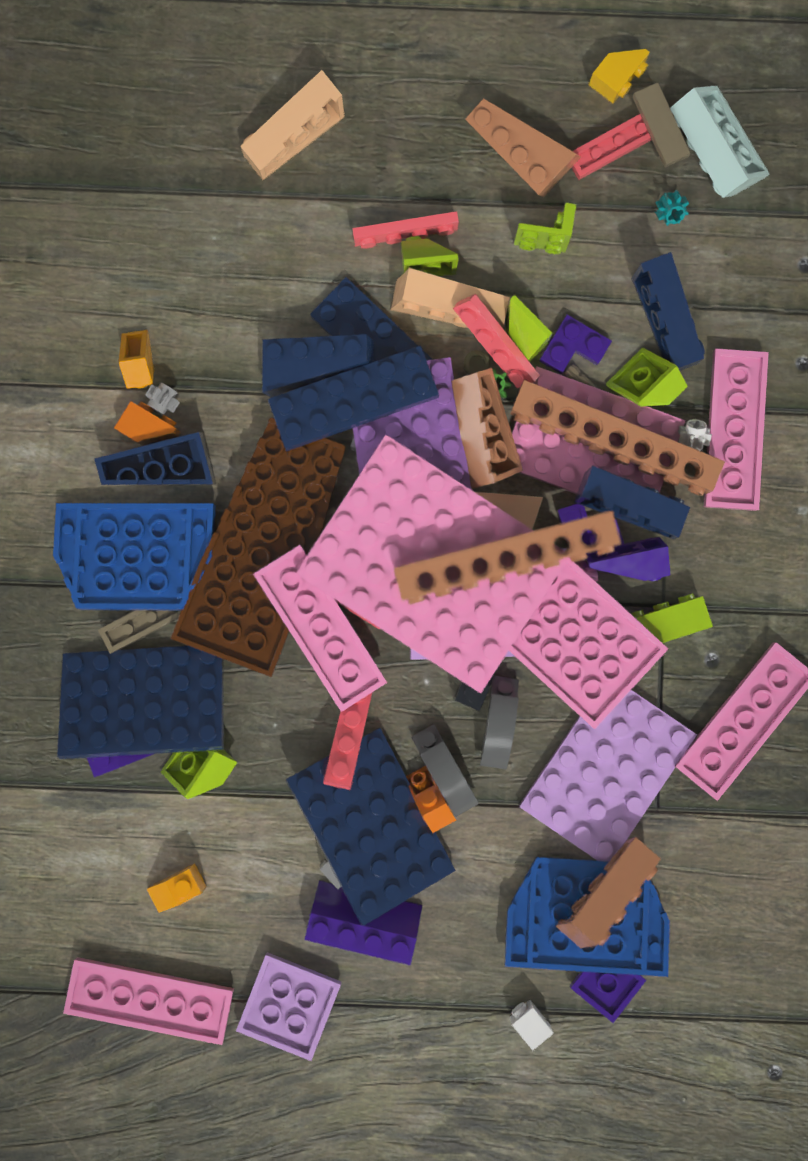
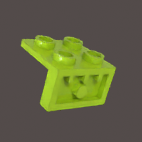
[514,203,576,254]

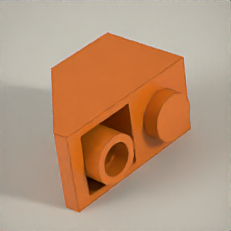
[114,401,181,446]
[406,766,456,833]

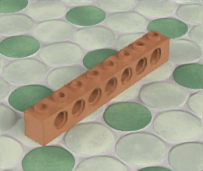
[510,380,725,496]
[393,511,621,605]

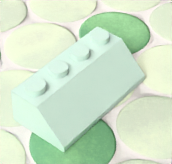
[670,86,770,198]

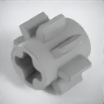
[145,382,180,415]

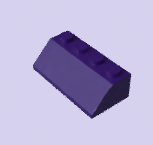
[304,880,423,965]

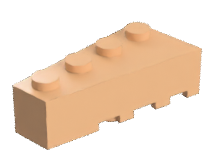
[241,70,344,180]

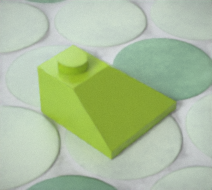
[401,236,458,276]
[506,295,552,362]
[606,348,688,407]
[161,749,237,799]

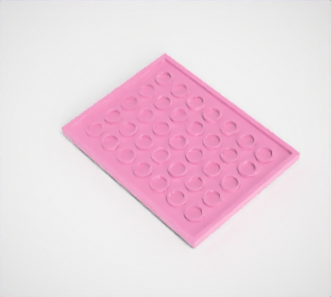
[296,435,569,693]

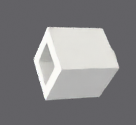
[510,1000,553,1050]

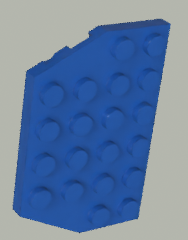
[53,503,216,611]
[504,857,670,977]

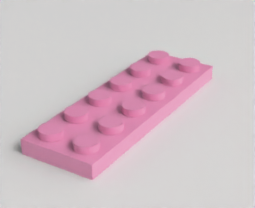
[704,349,768,511]
[254,545,387,712]
[675,642,808,801]
[63,957,234,1045]

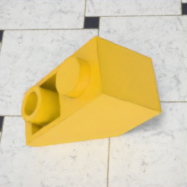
[589,49,650,103]

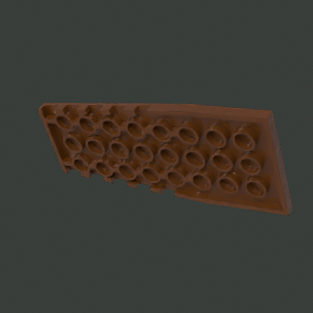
[170,418,346,677]

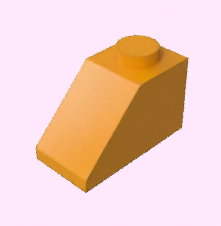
[118,330,154,389]
[147,863,207,912]

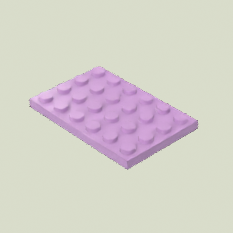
[518,690,697,861]

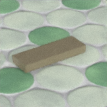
[632,83,691,167]

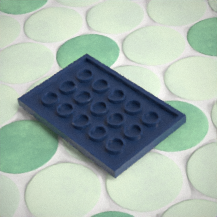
[57,646,224,759]
[285,728,456,926]

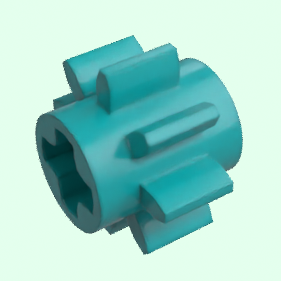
[655,190,689,226]

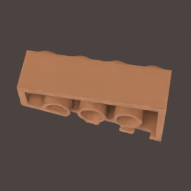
[465,98,581,197]
[452,368,523,489]
[556,837,661,948]

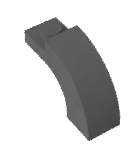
[480,676,519,770]
[411,724,479,817]

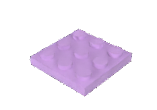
[236,952,341,1061]

